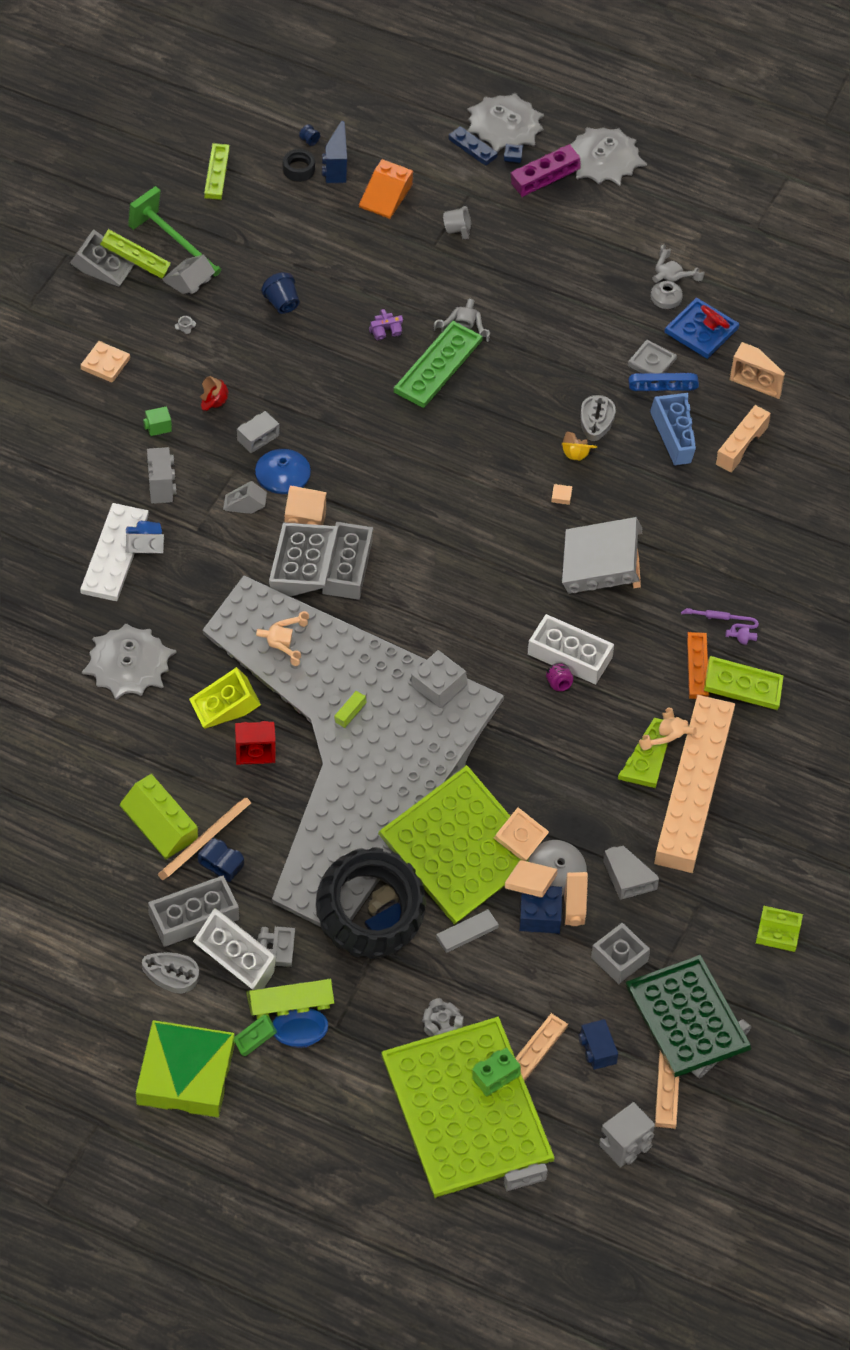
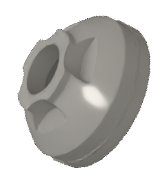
[650,281,683,309]

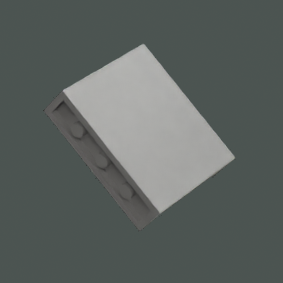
[562,517,642,594]

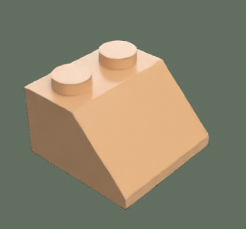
[285,486,326,525]

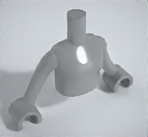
[653,245,704,283]
[434,299,490,342]

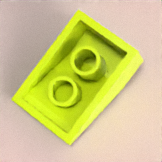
[189,667,261,729]

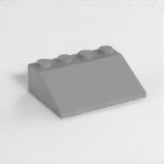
[269,522,338,596]

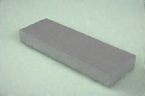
[436,910,499,953]

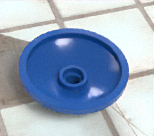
[255,449,310,494]

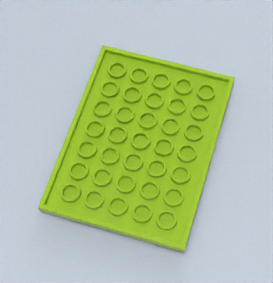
[381,1017,554,1198]

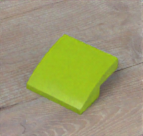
[756,906,803,952]

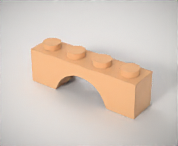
[716,405,771,473]

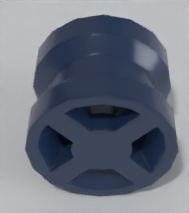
[299,124,321,146]

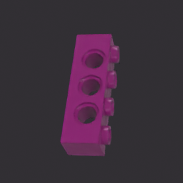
[511,144,581,197]

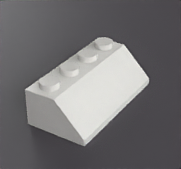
[193,908,276,990]

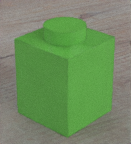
[143,406,172,436]

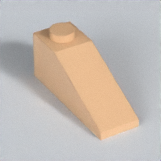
[563,872,588,926]

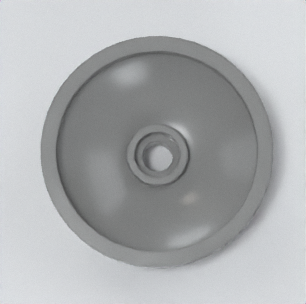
[528,840,587,897]

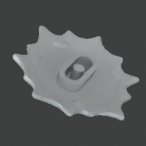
[467,93,544,152]
[570,127,647,186]
[82,624,177,700]

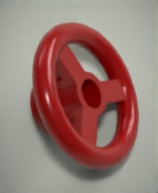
[701,305,730,330]

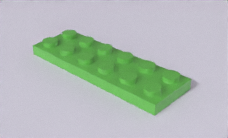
[394,321,483,408]

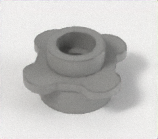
[175,316,196,334]

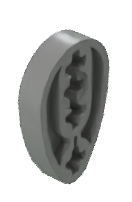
[580,395,616,441]
[142,953,199,993]

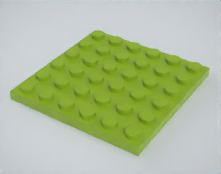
[378,765,529,925]

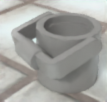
[443,206,471,239]

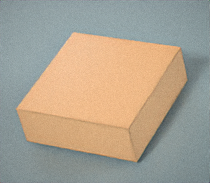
[551,484,572,505]

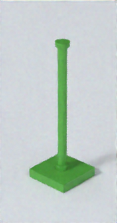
[128,186,221,277]

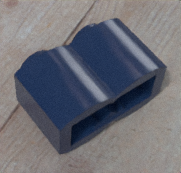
[198,838,244,882]

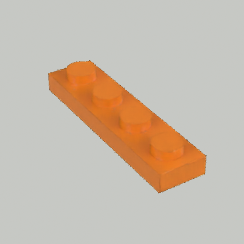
[687,632,709,699]

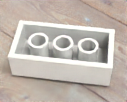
[528,614,614,685]

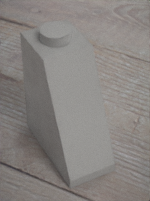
[603,846,659,900]

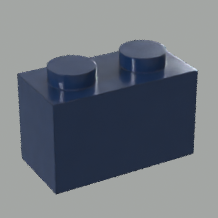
[578,1019,618,1070]

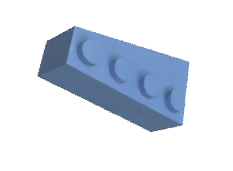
[650,393,696,465]

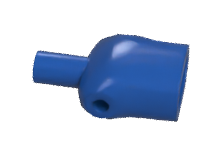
[126,520,162,534]

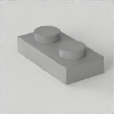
[126,534,164,553]
[504,1163,548,1191]

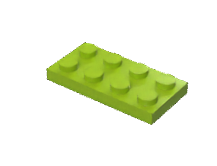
[704,656,783,710]

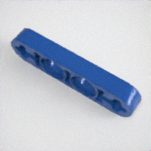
[629,373,699,391]

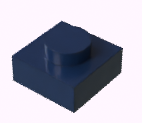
[504,144,523,163]

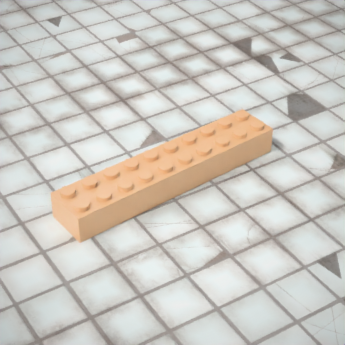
[654,695,735,873]

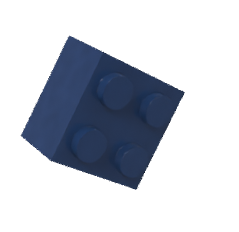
[519,886,562,934]

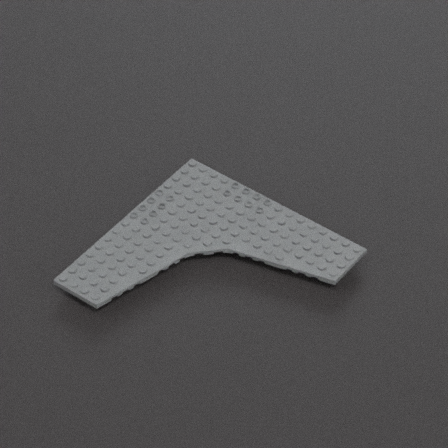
[203,576,504,927]

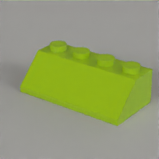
[120,774,198,860]
[246,979,334,1019]

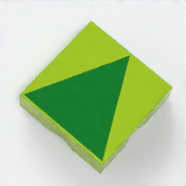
[136,1020,235,1118]

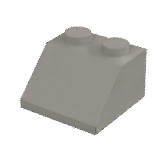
[162,254,215,294]

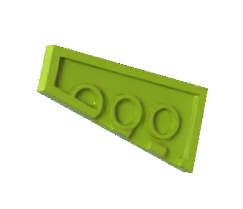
[618,718,668,788]

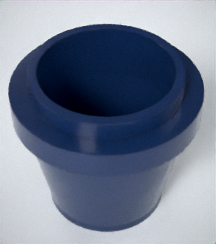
[261,272,300,314]

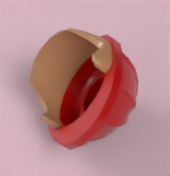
[200,376,228,411]

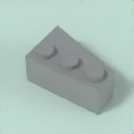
[147,447,176,503]

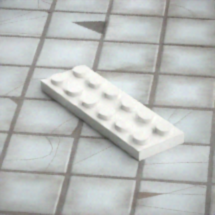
[81,503,149,601]

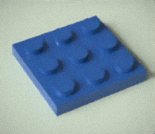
[665,298,739,359]

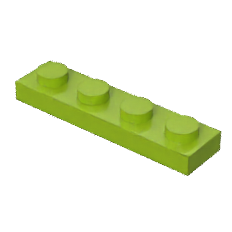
[204,143,230,200]
[100,229,170,279]

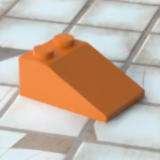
[359,159,413,219]

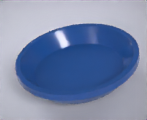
[273,1008,328,1048]

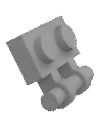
[258,927,295,967]

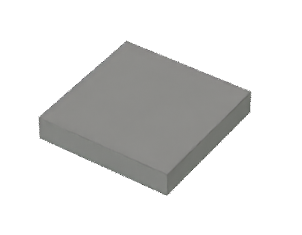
[628,340,677,373]

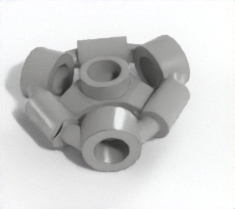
[422,998,464,1037]

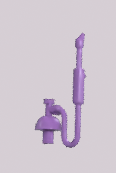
[681,608,759,645]

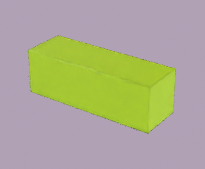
[334,691,367,728]

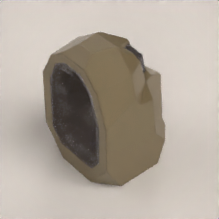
[368,884,399,916]

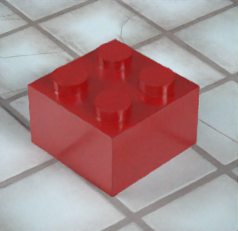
[235,721,276,765]

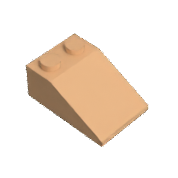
[730,342,785,399]

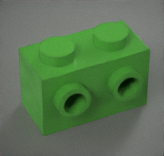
[472,1048,521,1097]

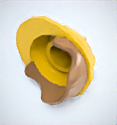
[562,432,597,460]

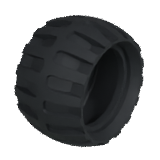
[316,847,426,959]

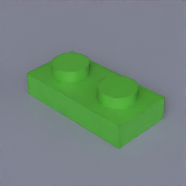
[234,1014,277,1056]

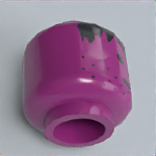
[546,663,574,691]

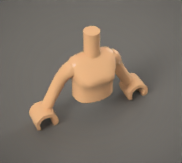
[256,611,309,666]
[639,708,697,750]

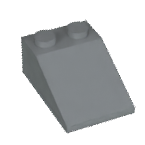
[70,229,134,287]

